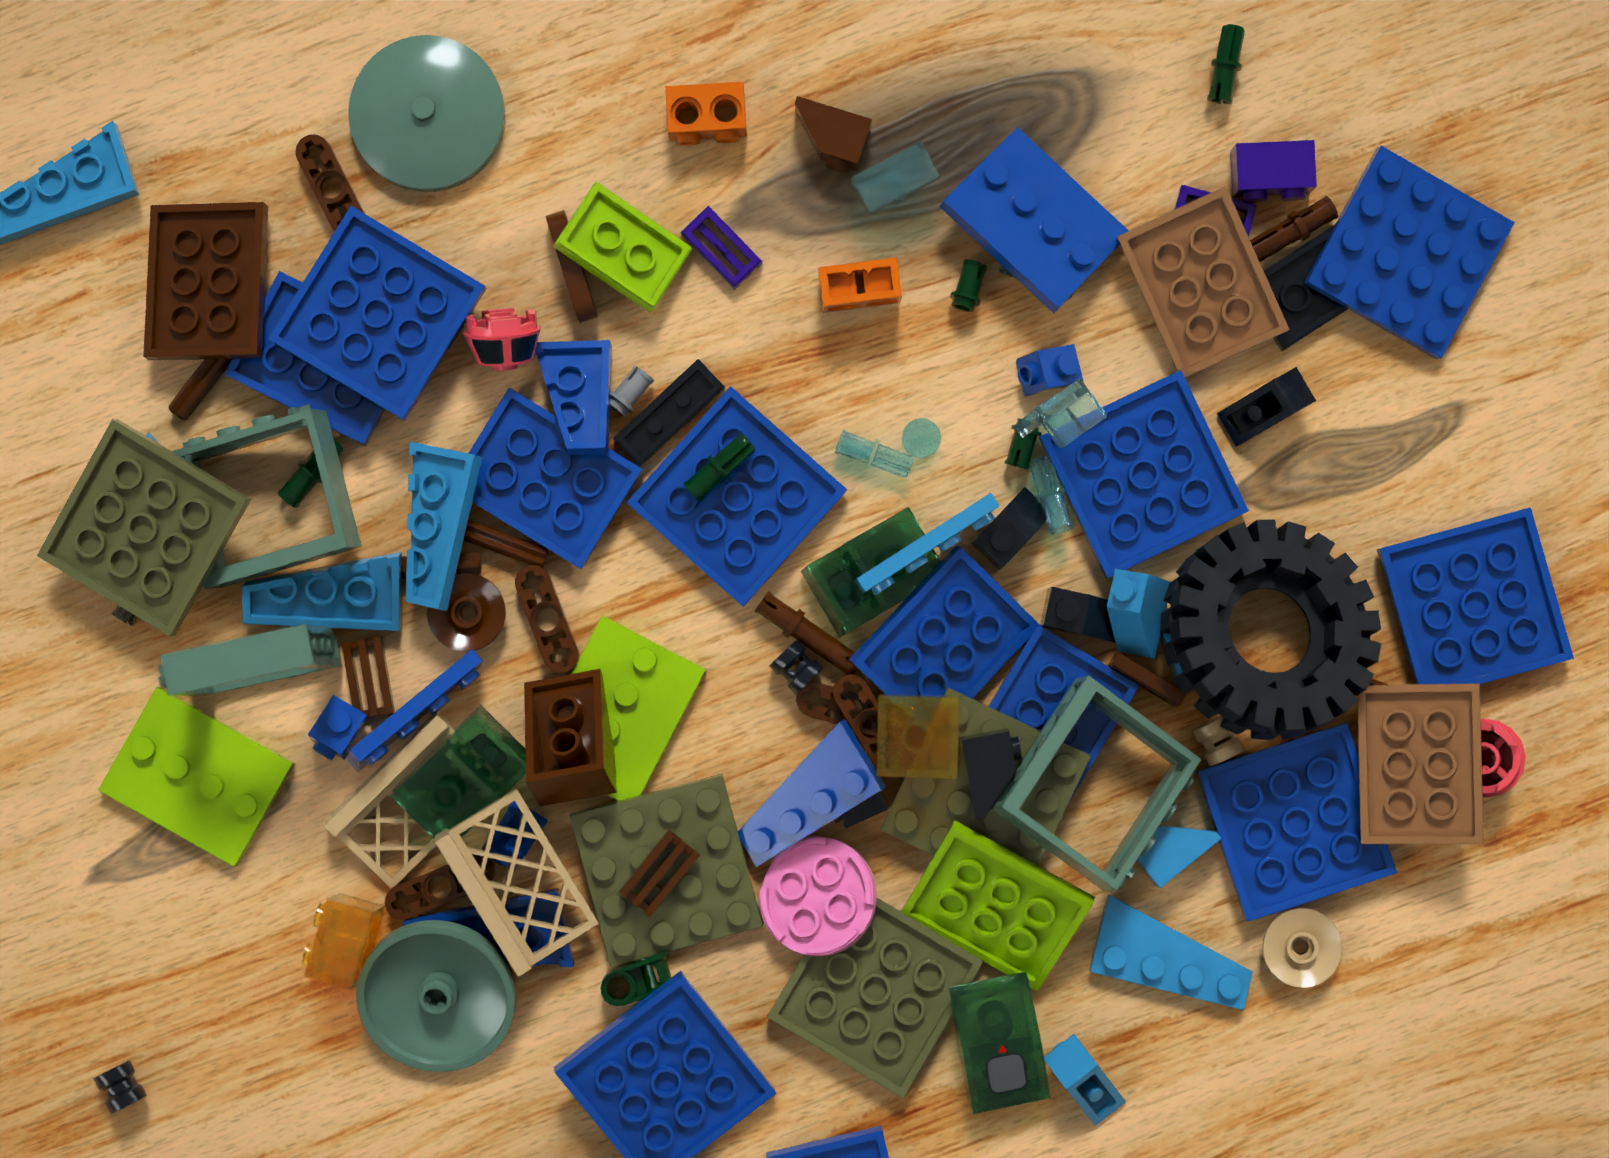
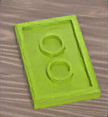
[552,181,692,313]

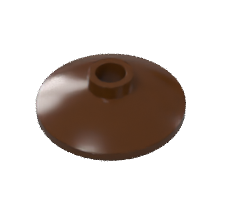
[427,573,506,652]

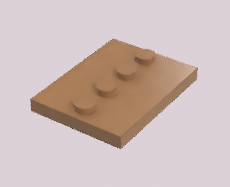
[1117,186,1290,377]
[1357,684,1484,844]

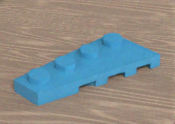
[0,121,140,245]
[406,442,483,611]
[855,493,1000,595]
[242,552,402,631]
[1089,894,1253,1010]

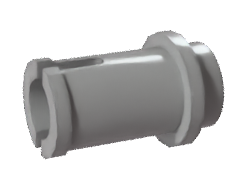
[610,365,654,417]

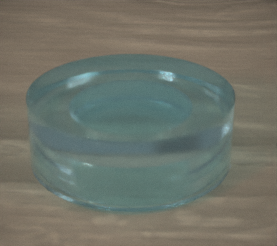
[902,418,941,458]

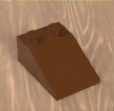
[524,669,617,807]

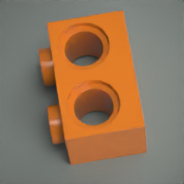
[665,82,747,146]
[818,257,902,313]

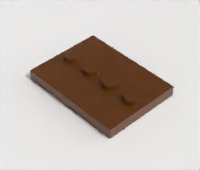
[143,202,268,361]

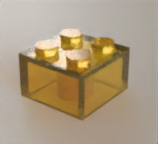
[877,694,962,779]
[301,893,385,990]

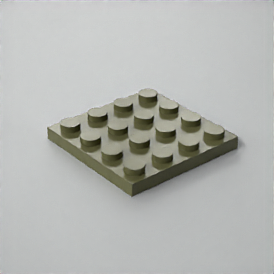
[37,419,251,636]
[880,687,1091,866]
[570,773,763,967]
[767,897,983,1098]

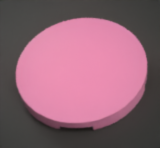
[759,837,877,957]

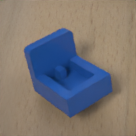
[1016,344,1084,396]
[308,695,368,761]
[482,801,548,870]

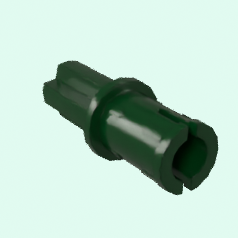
[1207,24,1245,104]
[683,434,755,502]
[277,439,343,508]

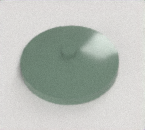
[349,35,505,192]
[356,920,517,1072]

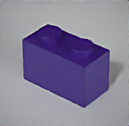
[1230,140,1317,203]

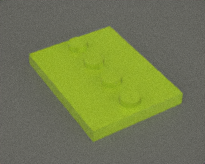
[571,615,707,801]
[98,687,295,867]
[901,820,1095,991]

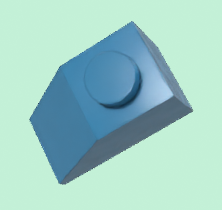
[1107,569,1171,659]
[1136,825,1222,888]
[1043,1034,1126,1126]

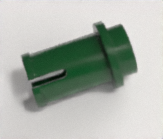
[950,259,988,312]
[1005,418,1042,470]

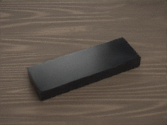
[613,359,725,468]

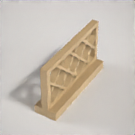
[324,711,504,888]
[434,788,599,977]

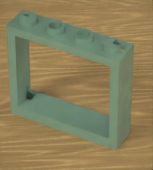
[172,404,362,589]
[158,624,342,696]
[991,675,1201,891]

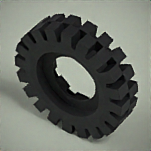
[1160,519,1381,741]

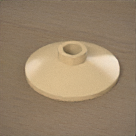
[1262,908,1342,988]

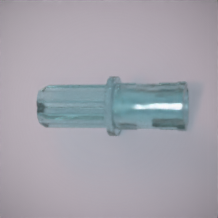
[835,429,913,477]
[1030,456,1074,535]

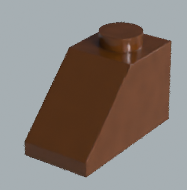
[795,96,872,173]

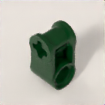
[600,950,672,1007]

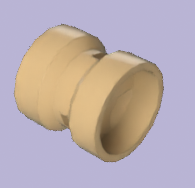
[1192,716,1245,766]

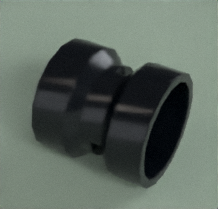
[769,640,824,695]
[93,1060,147,1114]

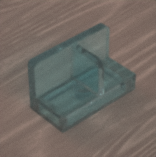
[851,142,939,215]
[1014,378,1107,448]

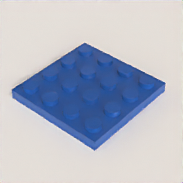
[1304,145,1515,359]
[268,206,487,421]
[1039,370,1249,579]
[626,386,847,607]
[1377,507,1574,684]
[1196,723,1397,922]
[554,971,777,1158]

